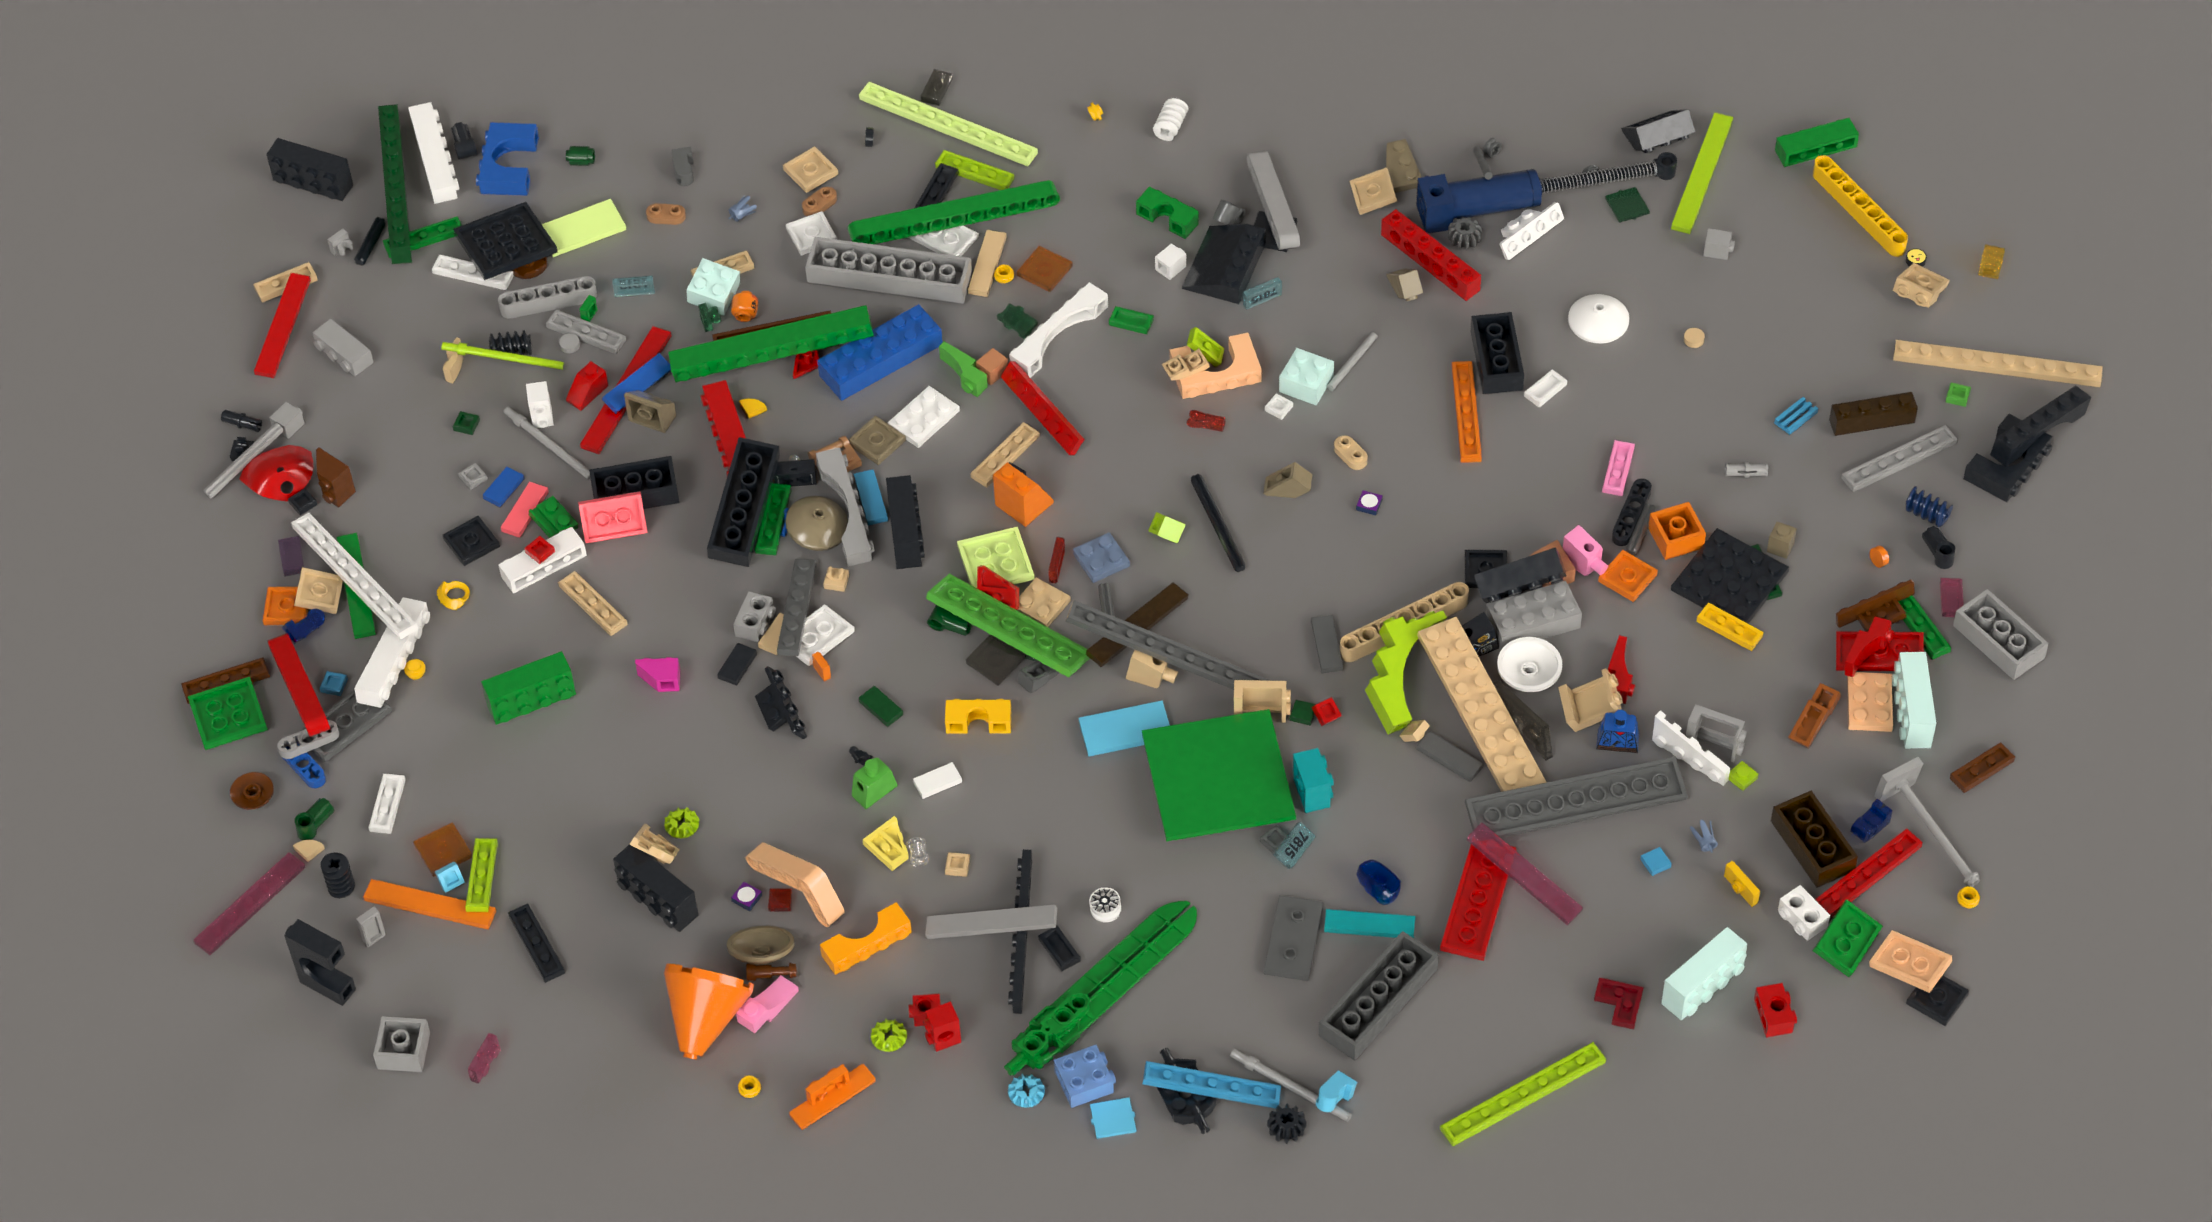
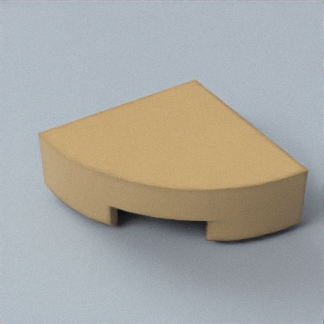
[293,840,325,862]

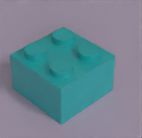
[1293,748,1334,813]

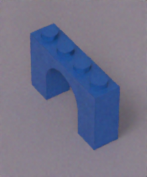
[476,122,539,196]

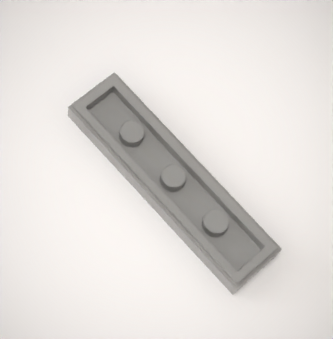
[546,310,626,354]

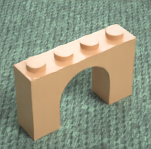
[1170,333,1261,399]

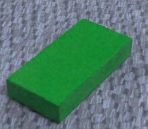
[1109,306,1154,335]

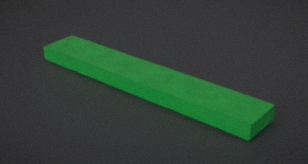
[336,533,376,639]

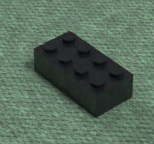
[266,138,353,201]
[1470,312,1524,394]
[589,456,680,509]
[886,475,925,569]
[1474,547,1567,604]
[613,844,699,932]

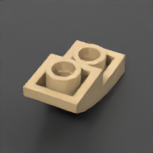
[443,337,463,384]
[1162,349,1210,381]

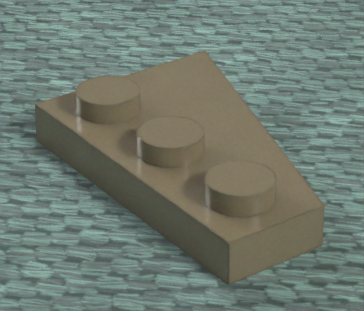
[1386,139,1422,193]

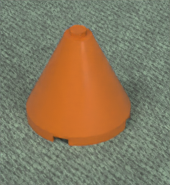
[664,963,754,1060]

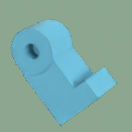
[1316,1070,1357,1112]

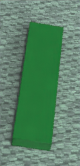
[382,216,462,258]
[755,483,791,555]
[1898,595,1951,660]

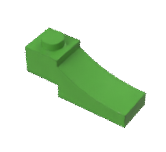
[939,341,988,397]

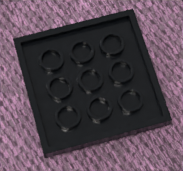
[453,202,558,280]
[1671,528,1789,624]

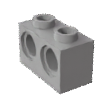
[733,591,776,642]

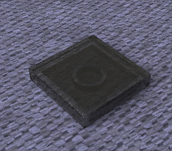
[966,635,1026,686]

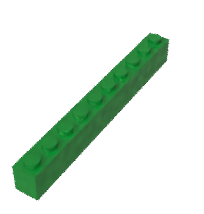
[668,305,874,382]

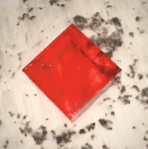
[768,889,792,912]

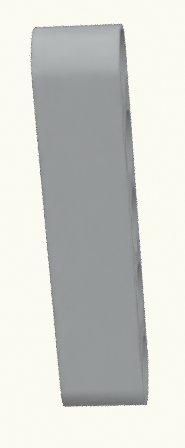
[498,276,597,319]

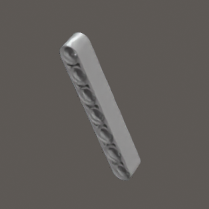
[1247,151,1300,250]

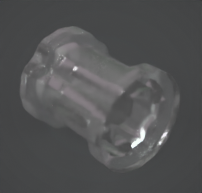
[907,837,929,866]

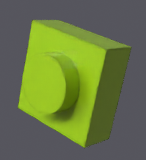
[1729,761,1758,791]

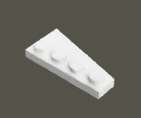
[1652,710,1730,786]

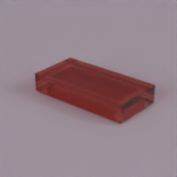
[1048,537,1065,584]

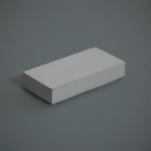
[356,906,386,947]

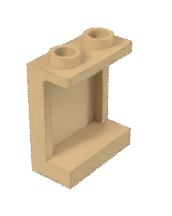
[1558,668,1623,732]
[1234,680,1291,723]

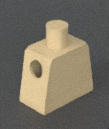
[1126,650,1178,688]

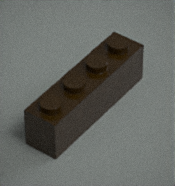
[1829,392,1918,436]

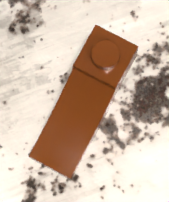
[1789,683,1841,749]

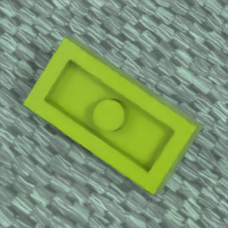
[1187,327,1224,367]

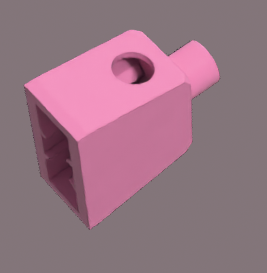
[1563,525,1608,576]

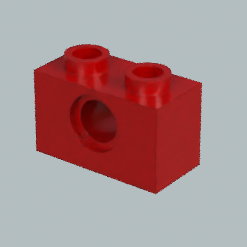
[1754,983,1797,1038]
[923,1001,961,1052]

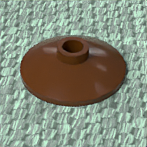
[230,772,274,810]

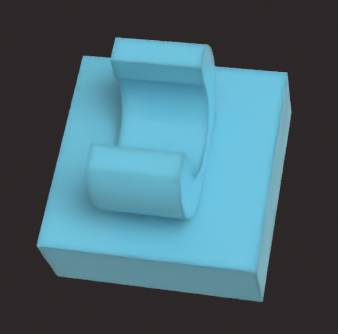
[435,862,465,893]

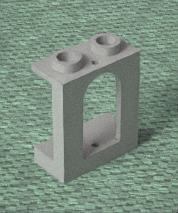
[1686,704,1747,763]

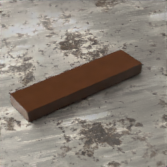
[181,657,270,704]

